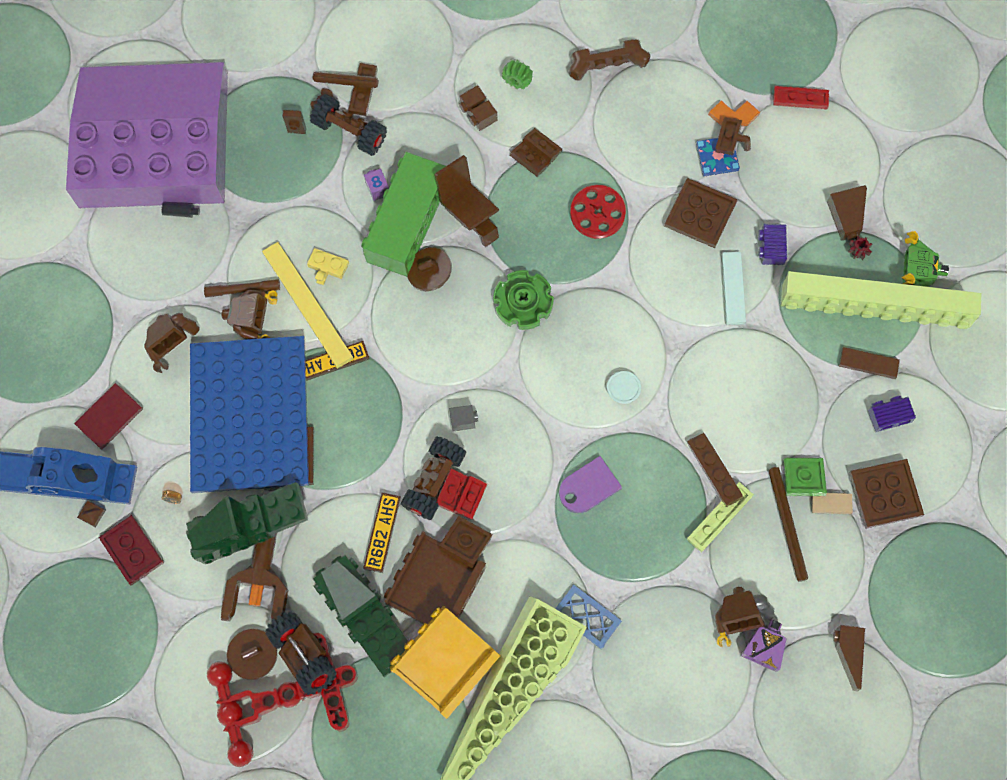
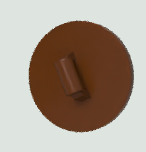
[407,247,452,292]
[227,629,278,680]

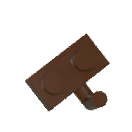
[715,117,751,155]

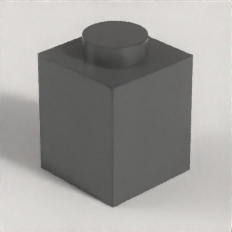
[449,405,478,432]

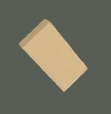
[811,493,853,514]

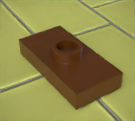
[282,110,306,134]

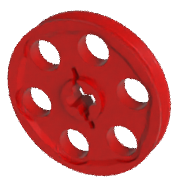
[570,185,626,239]

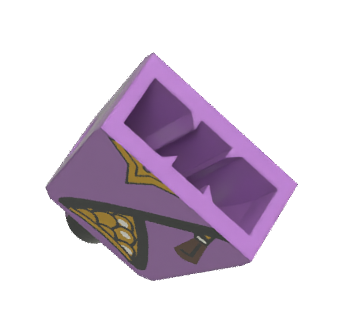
[741,620,786,672]

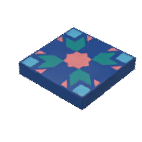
[696,138,740,177]

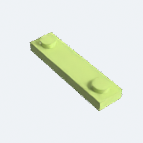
[687,482,754,553]

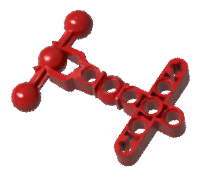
[207,633,358,767]

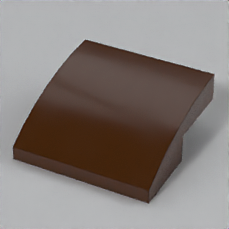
[510,128,562,177]

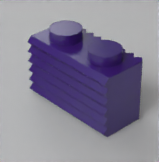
[758,224,787,265]
[868,395,916,432]

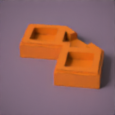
[708,100,760,126]

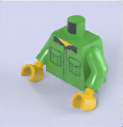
[901,231,949,287]

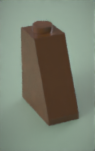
[827,185,867,241]

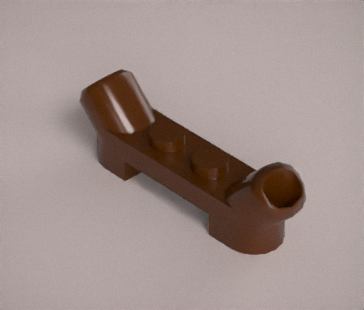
[568,39,651,81]

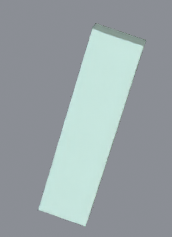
[722,252,746,325]

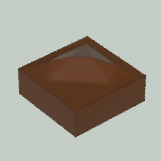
[77,501,106,528]

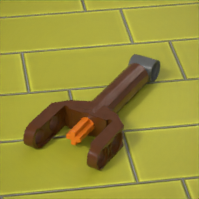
[221,489,289,622]

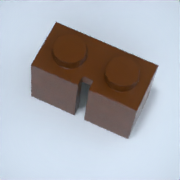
[459,85,498,131]

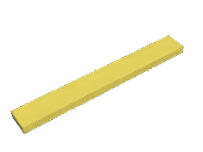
[262,242,353,369]

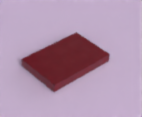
[74,383,143,450]
[98,515,164,586]

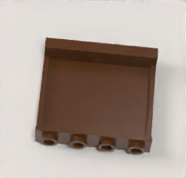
[384,531,486,624]

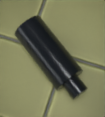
[161,202,200,218]

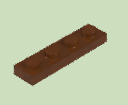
[687,433,743,507]

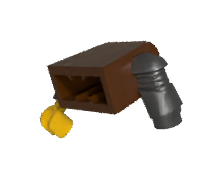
[715,586,775,647]

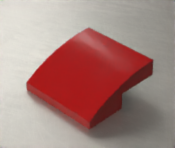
[435,469,487,520]

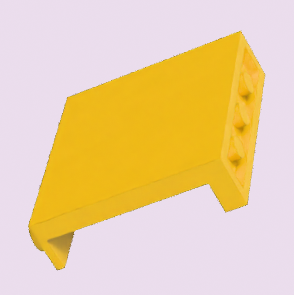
[390,606,500,719]

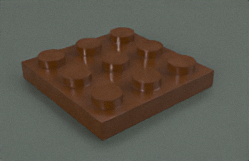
[664,178,738,248]
[849,459,924,529]

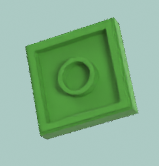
[783,458,827,496]

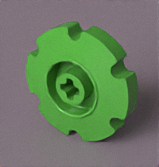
[493,270,554,330]

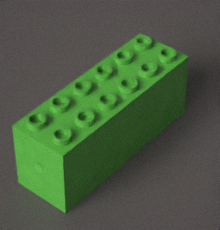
[361,152,446,277]

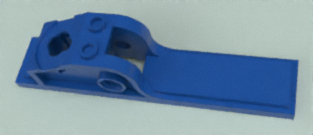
[0,447,137,505]

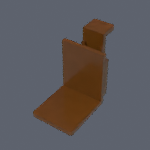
[435,155,499,247]

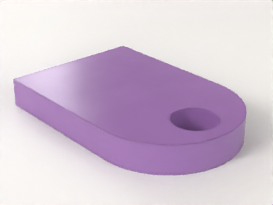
[559,456,622,513]

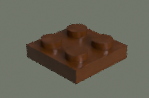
[438,516,493,568]

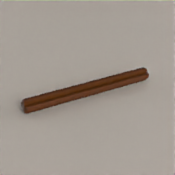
[768,467,808,582]

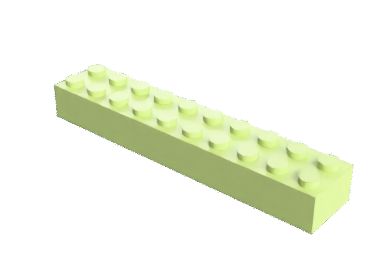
[781,271,982,329]

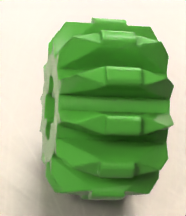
[502,60,533,89]

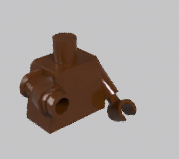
[144,313,200,373]

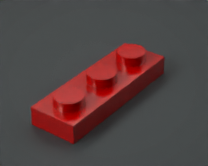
[773,86,829,109]

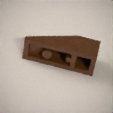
[833,625,865,691]

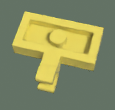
[307,248,349,285]

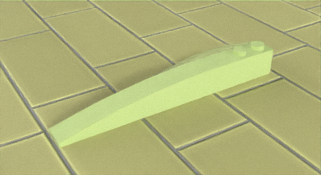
[440,596,587,780]

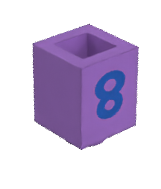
[364,168,389,201]

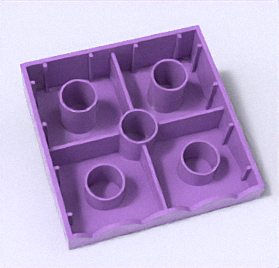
[66,62,228,208]

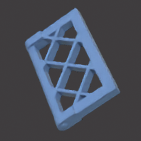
[555,585,622,649]

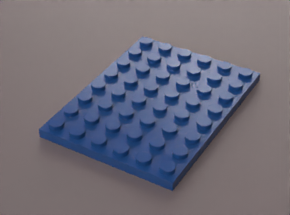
[190,336,309,493]

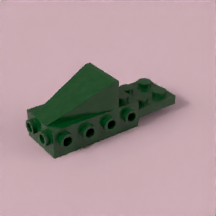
[186,482,308,564]
[313,555,408,678]

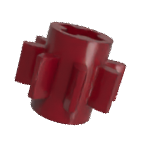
[848,236,873,260]

